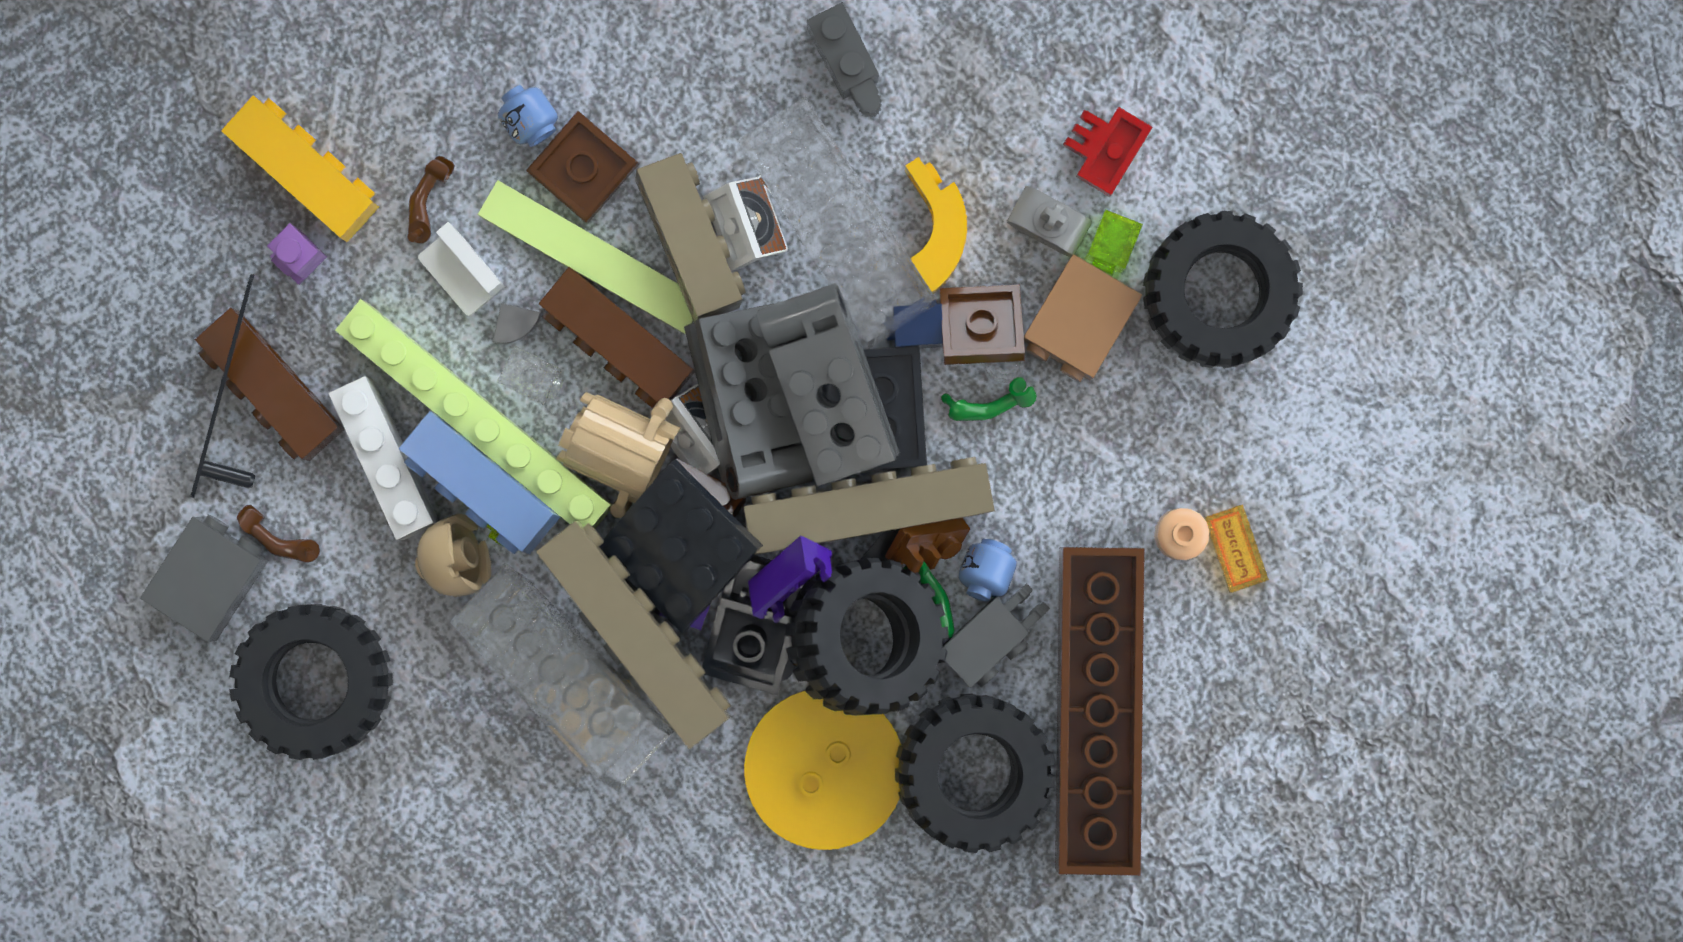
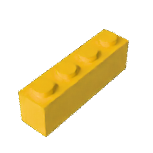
[221,95,379,242]

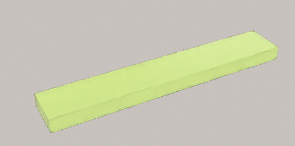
[478,180,694,335]

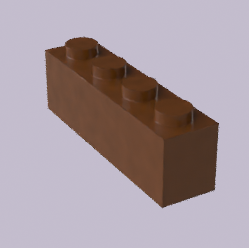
[538,267,695,409]
[195,307,345,461]

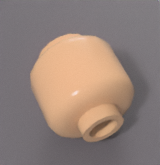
[1154,508,1209,560]

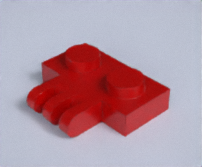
[1063,107,1153,197]

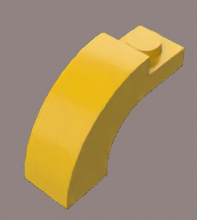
[904,157,967,297]

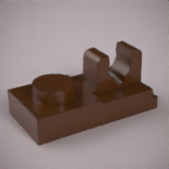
[885,518,971,573]

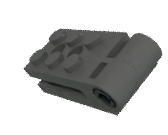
[757,283,900,486]
[684,304,813,500]

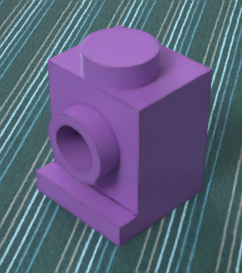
[267,223,327,285]

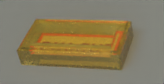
[1203,504,1269,593]

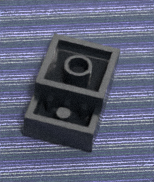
[702,555,811,695]

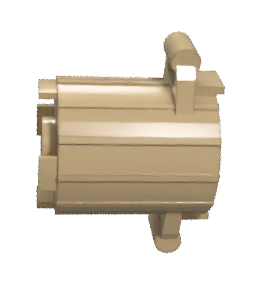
[556,392,681,518]

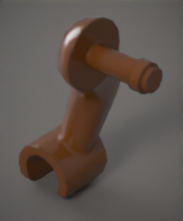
[407,156,455,243]
[237,505,320,562]

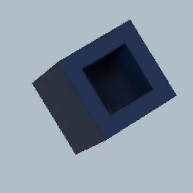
[885,304,943,349]

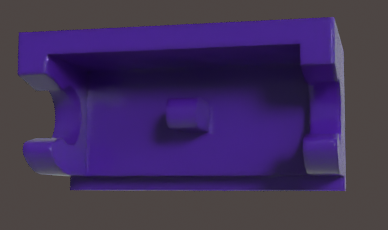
[748,535,832,623]

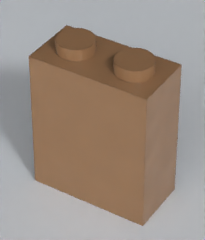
[1024,254,1142,382]

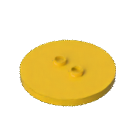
[744,691,901,850]

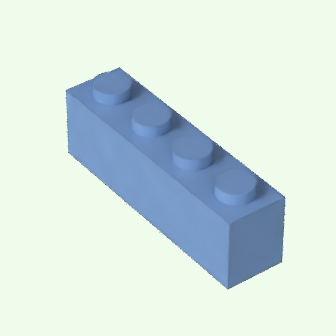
[399,411,560,554]

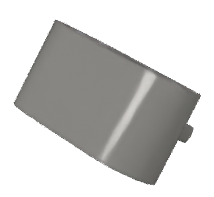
[1007,186,1092,257]

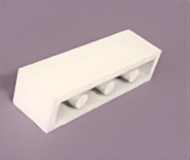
[328,376,439,540]

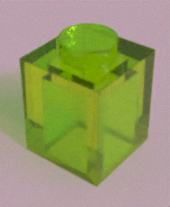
[1084,209,1143,276]

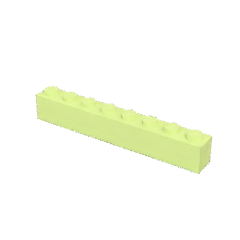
[335,299,613,529]

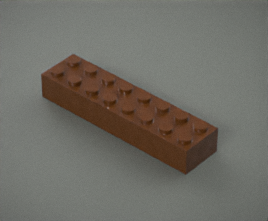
[1055,547,1145,876]

